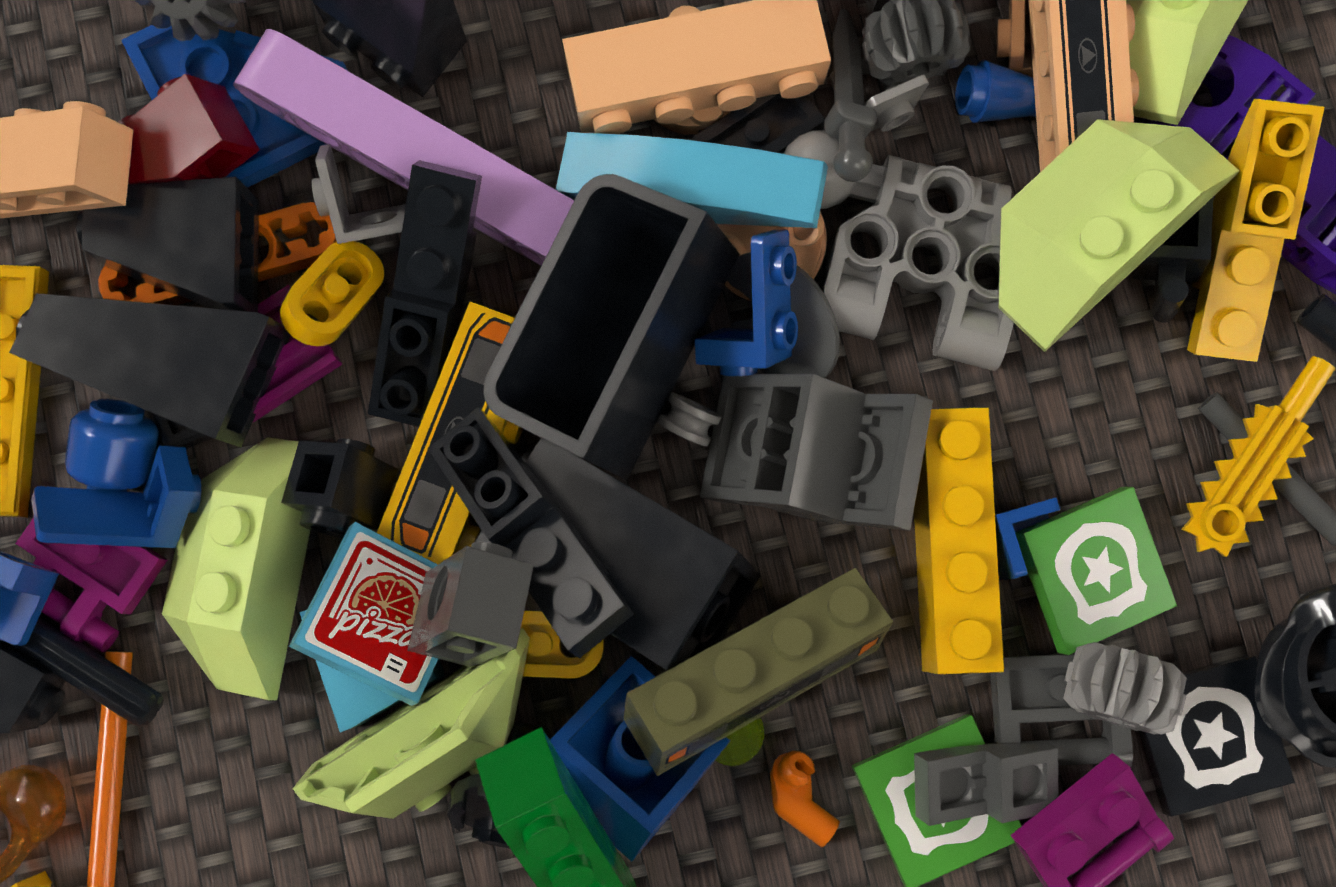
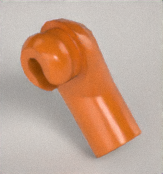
[770,750,840,848]

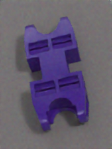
[1141,35,1336,295]

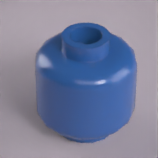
[65,399,159,492]

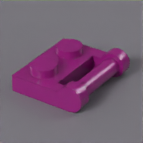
[1010,753,1174,887]

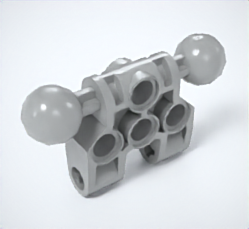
[784,130,1014,371]

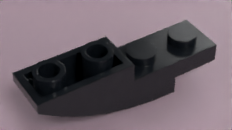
[368,160,482,427]
[427,407,634,659]

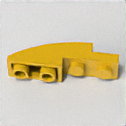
[1187,99,1325,362]

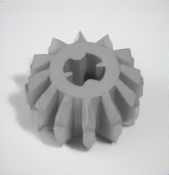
[1063,642,1187,735]

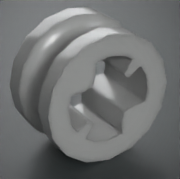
[657,393,722,446]

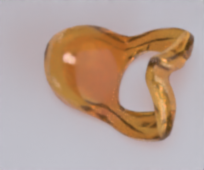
[0,765,66,883]

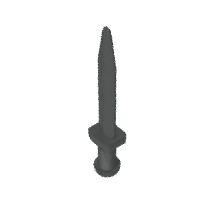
[824,9,877,182]

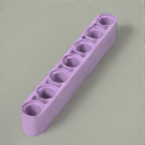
[233,29,574,266]

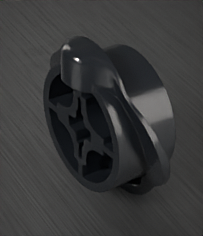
[1255,584,1336,768]

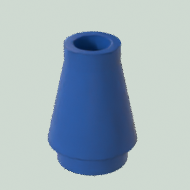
[955,60,1036,123]

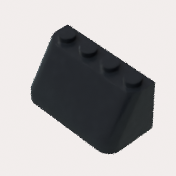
[483,174,740,480]

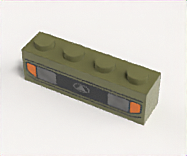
[624,568,893,776]

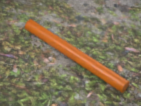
[87,651,133,887]

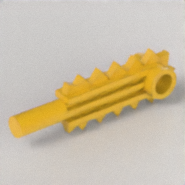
[1181,356,1335,557]

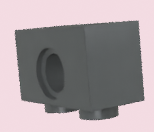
[407,542,534,667]

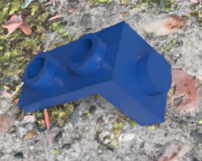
[695,230,798,376]
[31,445,201,548]

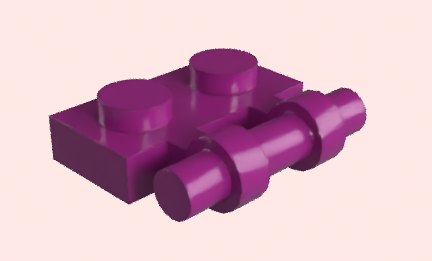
[15,517,168,652]

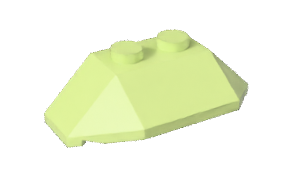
[1126,0,1248,125]
[998,119,1239,352]
[162,437,310,700]
[293,628,530,819]

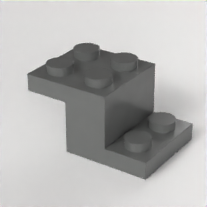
[700,374,933,531]

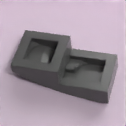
[914,743,1058,826]

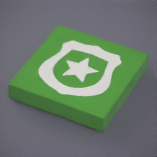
[1015,487,1177,655]
[851,714,1022,887]

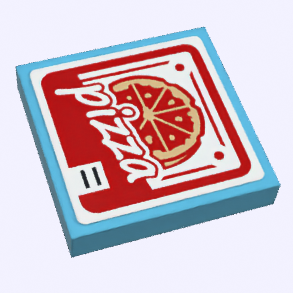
[289,522,438,706]

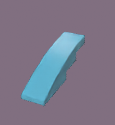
[555,132,828,228]

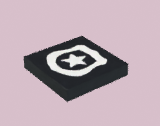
[1138,655,1295,817]

